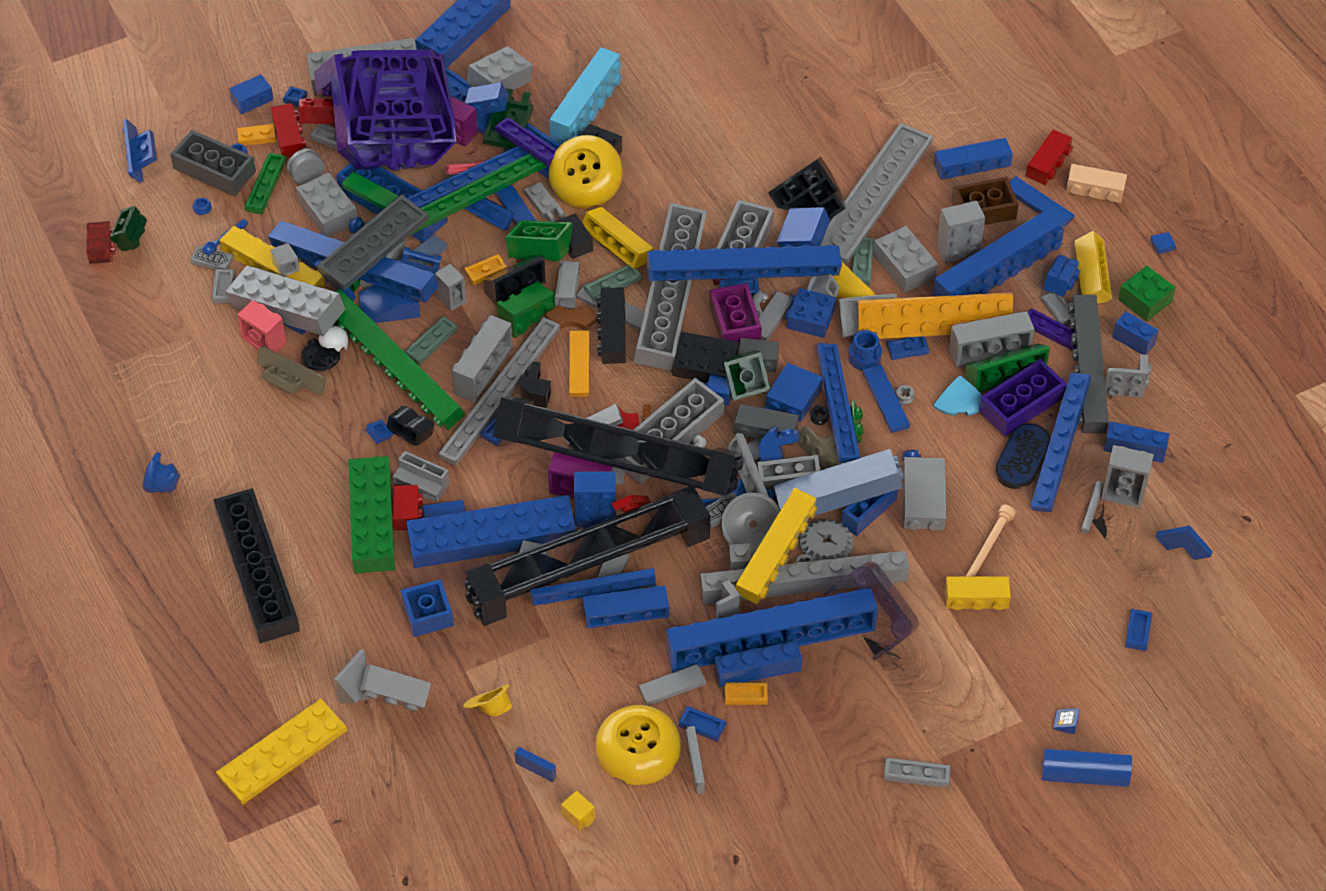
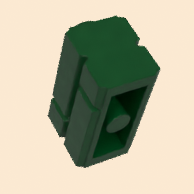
[110,206,147,252]

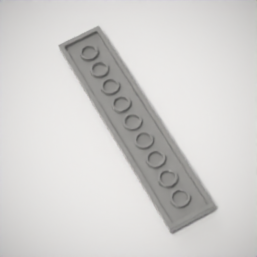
[821,123,933,264]

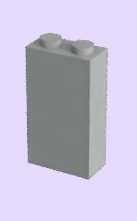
[903,457,946,531]

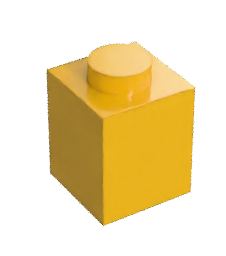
[561,790,595,831]

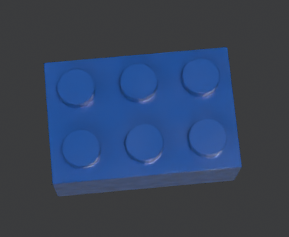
[574,472,616,528]

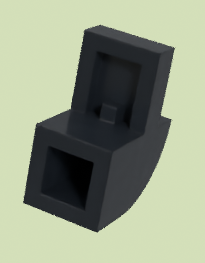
[520,361,552,408]

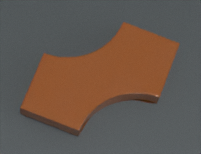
[545,305,597,331]

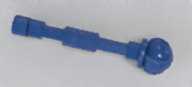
[202,219,248,256]

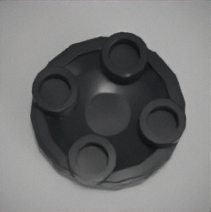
[301,339,340,371]

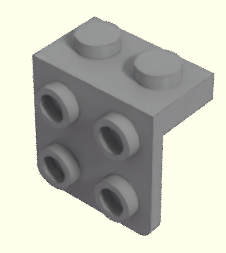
[1105,354,1152,398]

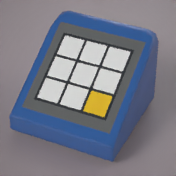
[1053,708,1080,734]

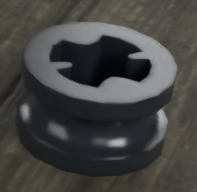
[810,405,828,425]

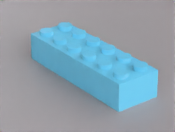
[550,47,622,145]

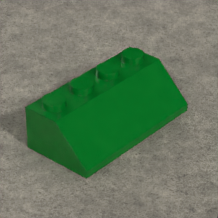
[965,343,1050,393]

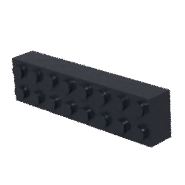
[213,488,300,644]

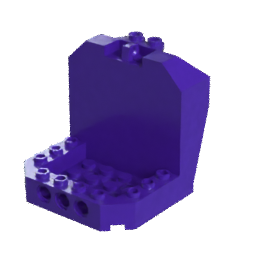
[314,50,457,171]

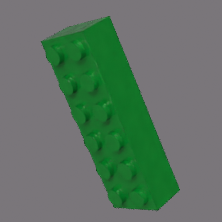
[348,456,396,574]

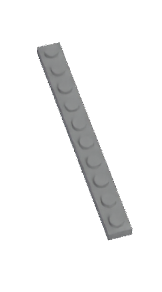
[439,317,560,466]

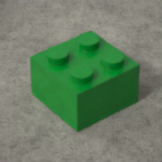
[1118,265,1176,322]

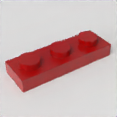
[612,495,651,513]

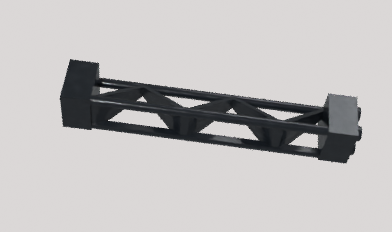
[492,396,744,496]
[464,486,711,626]

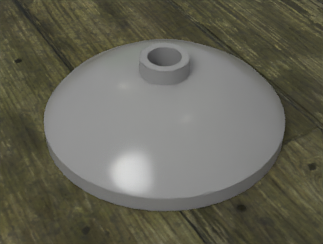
[722,493,780,554]

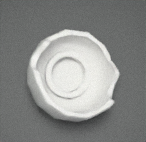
[319,326,348,351]

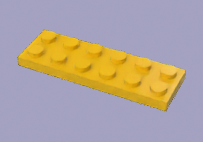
[216,699,347,805]

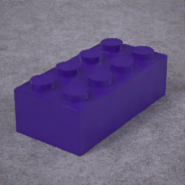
[979,359,1067,436]

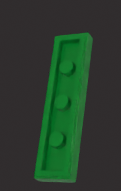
[244,153,287,215]

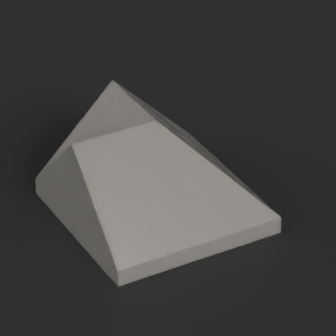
[334,649,370,703]

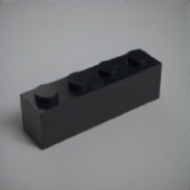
[597,287,626,364]

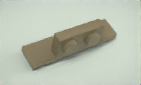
[257,346,326,395]
[797,425,843,470]

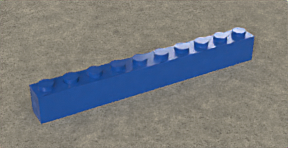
[268,221,438,303]
[647,245,842,281]

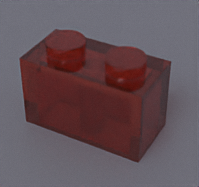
[86,221,116,264]

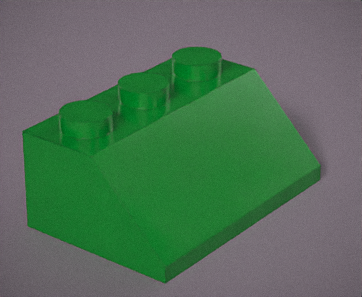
[505,220,573,262]

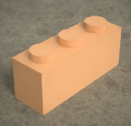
[1066,164,1127,203]

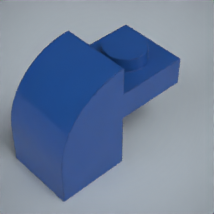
[759,426,800,462]

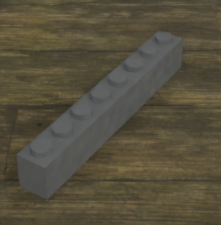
[1068,295,1109,433]

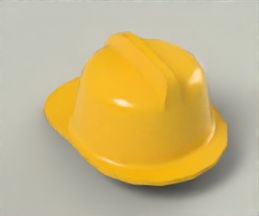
[463,684,512,716]

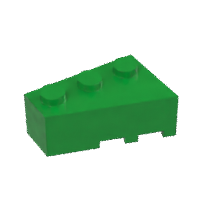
[497,282,555,339]

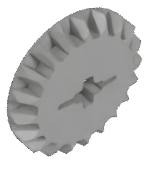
[800,518,853,561]

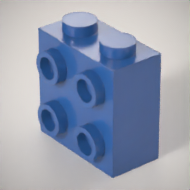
[785,288,836,338]

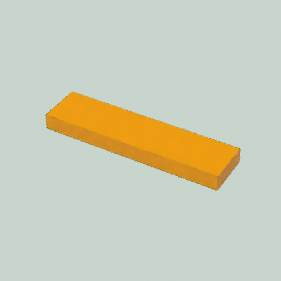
[569,331,589,397]

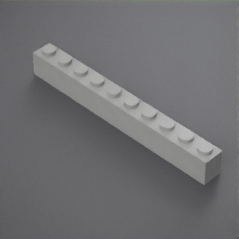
[700,551,909,605]

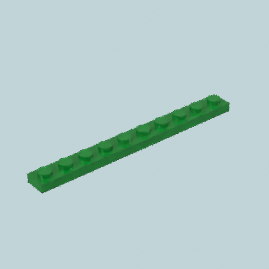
[411,154,547,235]

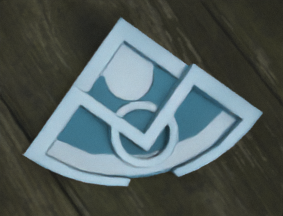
[933,376,982,416]

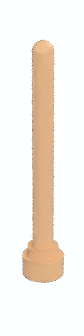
[965,504,1016,577]

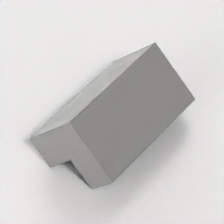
[393,451,450,503]

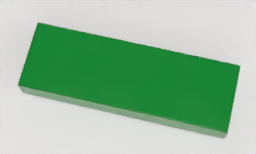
[342,172,398,210]

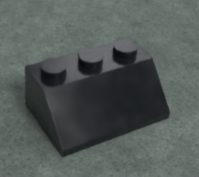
[484,256,546,307]

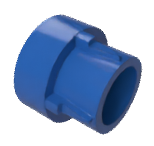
[848,330,882,371]

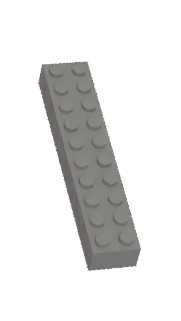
[633,203,707,371]

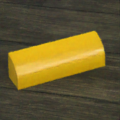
[1074,231,1112,303]
[815,262,876,299]

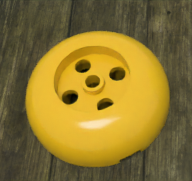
[549,135,623,209]
[595,705,681,785]

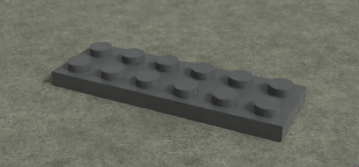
[318,195,429,290]

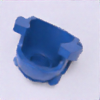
[143,452,180,493]

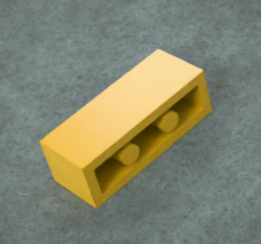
[945,577,1011,610]

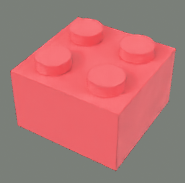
[237,300,287,352]

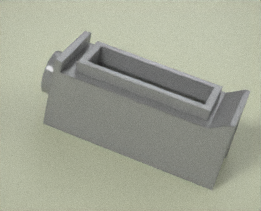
[555,261,580,309]

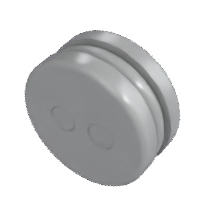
[287,149,324,185]

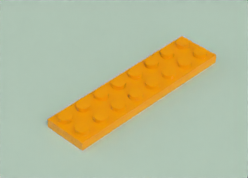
[858,293,1013,339]

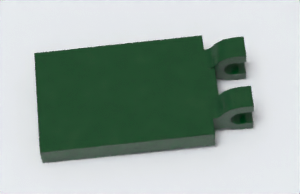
[483,88,533,149]

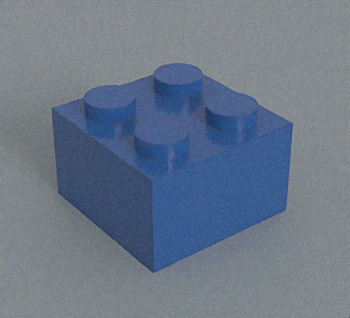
[401,579,454,637]

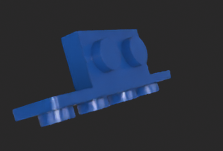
[123,119,157,183]

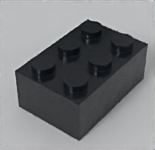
[673,331,739,383]

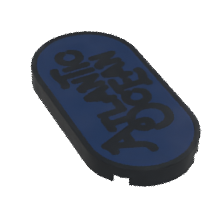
[995,423,1051,489]

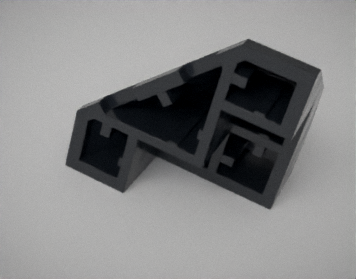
[768,157,846,219]

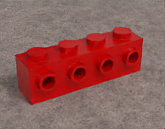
[299,98,335,124]

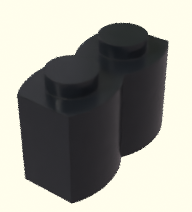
[386,406,434,446]

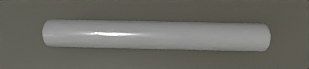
[1081,481,1104,533]

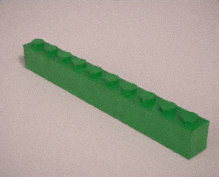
[336,289,465,430]

